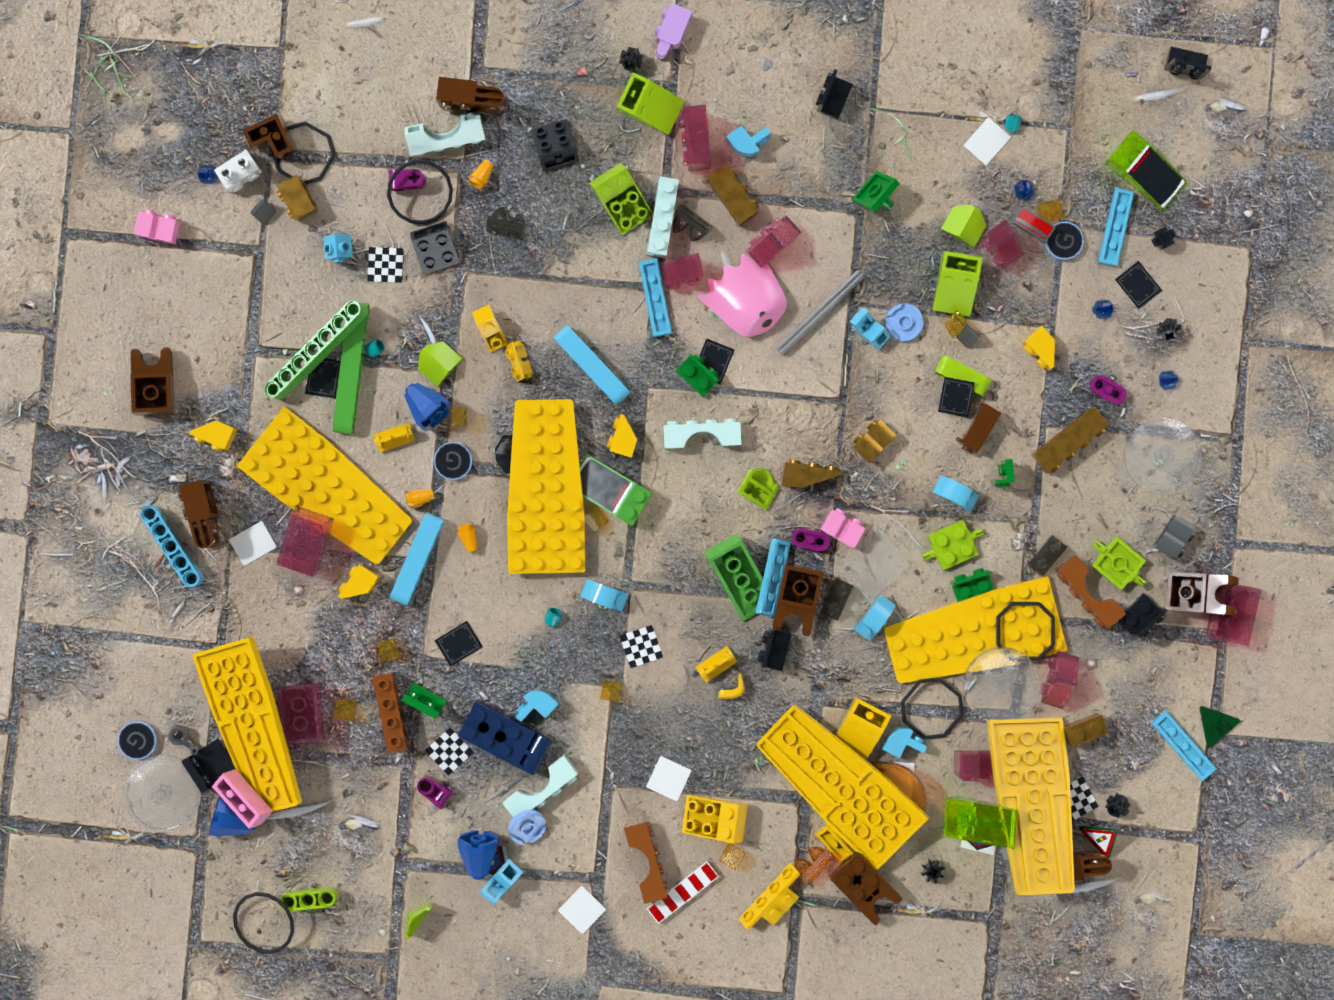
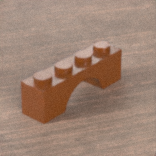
[1055,555,1126,629]
[624,822,670,904]

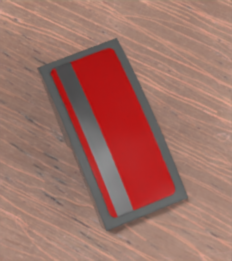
[1011,207,1056,244]

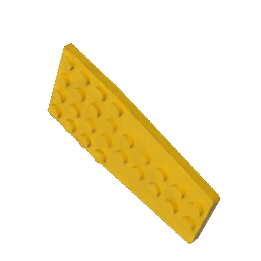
[507,399,585,574]
[237,406,413,564]
[884,576,1067,683]
[192,636,302,812]
[757,705,929,871]
[987,718,1075,896]

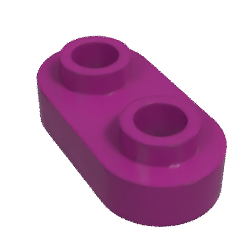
[1089,375,1127,405]
[791,528,830,551]

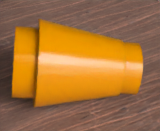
[469,160,494,190]
[405,489,435,509]
[457,523,478,552]

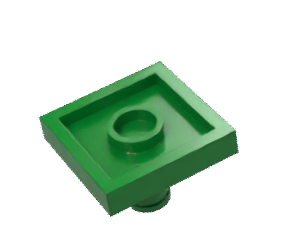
[851,171,900,213]

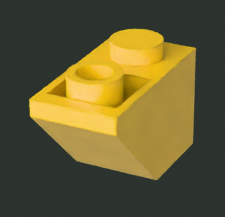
[472,305,508,352]
[1022,326,1055,371]
[607,414,637,458]
[189,421,238,452]
[338,564,381,599]

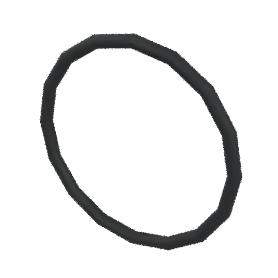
[387,160,453,224]
[233,892,294,954]

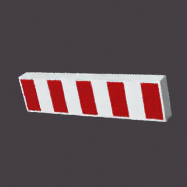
[647,861,719,924]

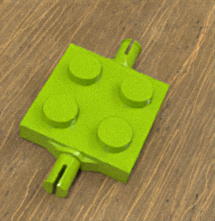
[921,519,984,570]
[1091,536,1146,590]

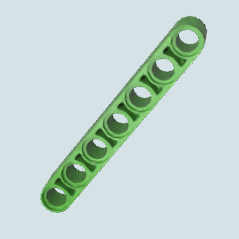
[264,300,368,400]
[333,303,369,434]

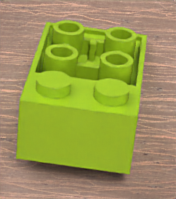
[617,72,685,136]
[589,163,653,235]
[932,251,983,317]

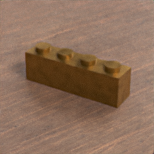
[1031,406,1109,473]

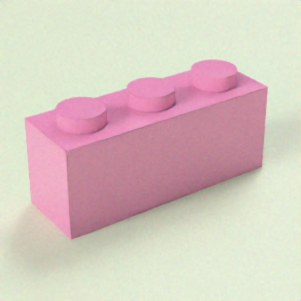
[212,769,273,829]

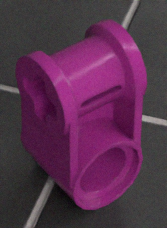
[388,169,426,191]
[417,775,454,809]

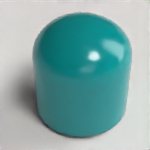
[1004,114,1022,133]
[365,339,385,357]
[544,608,562,627]

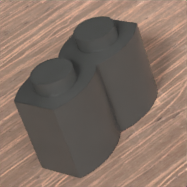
[1153,515,1196,560]

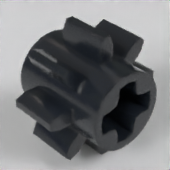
[619,47,644,72]
[1151,226,1177,250]
[1157,318,1182,342]
[1105,793,1131,818]
[920,859,945,883]

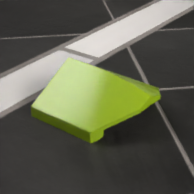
[940,205,987,248]
[418,341,463,387]
[737,467,779,510]
[405,902,433,940]

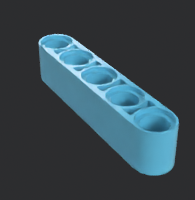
[553,325,631,406]
[141,505,204,587]
[390,512,444,606]

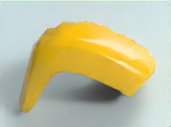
[718,673,745,699]

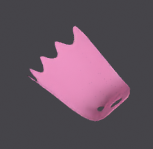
[697,250,787,337]

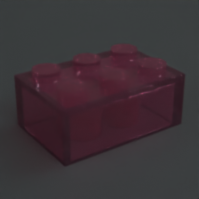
[679,105,711,171]
[276,506,334,577]
[1205,585,1261,646]
[277,682,325,745]

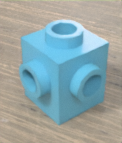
[323,234,352,263]

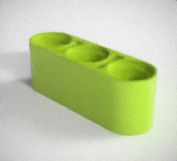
[934,355,992,397]
[280,887,338,911]

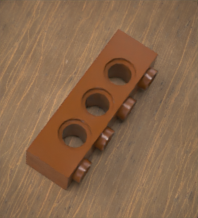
[372,672,410,753]

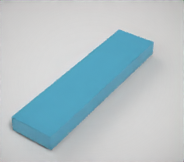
[1098,188,1134,267]
[639,258,672,337]
[756,538,791,618]
[1151,711,1217,782]

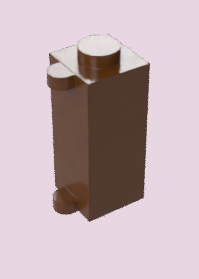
[955,401,1001,454]

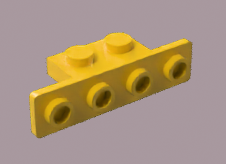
[739,863,800,930]

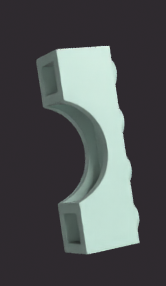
[404,111,485,156]
[646,176,679,258]
[663,419,741,449]
[502,754,578,817]

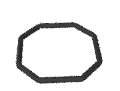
[272,122,335,184]
[996,602,1055,660]
[901,677,963,739]

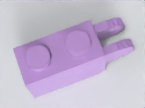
[655,3,692,60]

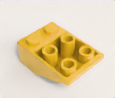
[835,697,891,760]
[682,795,748,844]

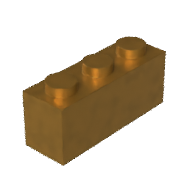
[707,164,759,226]

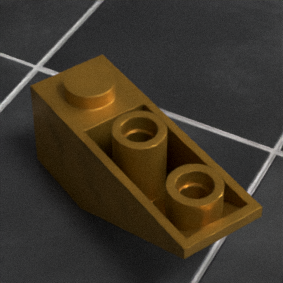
[781,459,843,488]

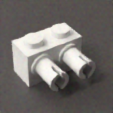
[214,149,262,192]

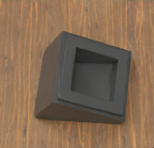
[250,199,276,224]
[955,324,980,348]

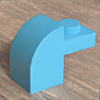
[726,125,771,157]
[850,308,891,350]
[933,475,980,512]
[580,579,628,612]
[854,594,896,640]
[515,690,559,722]
[881,727,927,758]
[479,859,523,905]

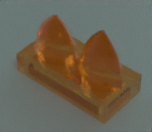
[794,846,835,885]

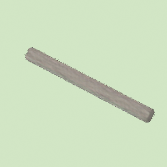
[776,271,864,355]

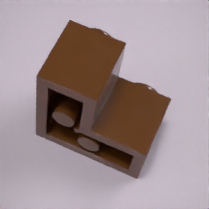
[242,114,298,159]

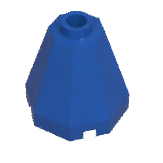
[404,383,453,432]
[209,795,256,837]
[458,830,499,880]

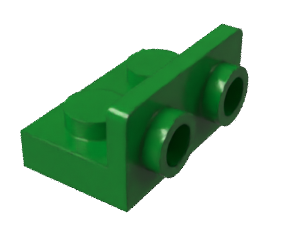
[675,354,719,397]
[991,459,1015,488]
[950,568,994,602]
[401,683,446,719]

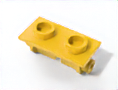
[505,341,533,382]
[373,422,416,453]
[695,646,738,683]

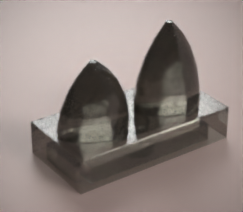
[673,204,714,241]
[486,206,526,241]
[1027,535,1067,577]
[820,578,853,621]

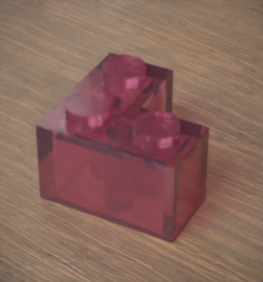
[746,215,802,268]
[981,220,1024,270]
[661,253,703,290]
[1039,651,1079,709]
[954,750,993,781]

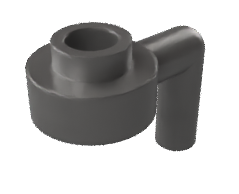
[168,725,198,755]

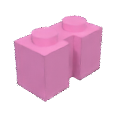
[133,210,180,245]
[820,508,866,549]

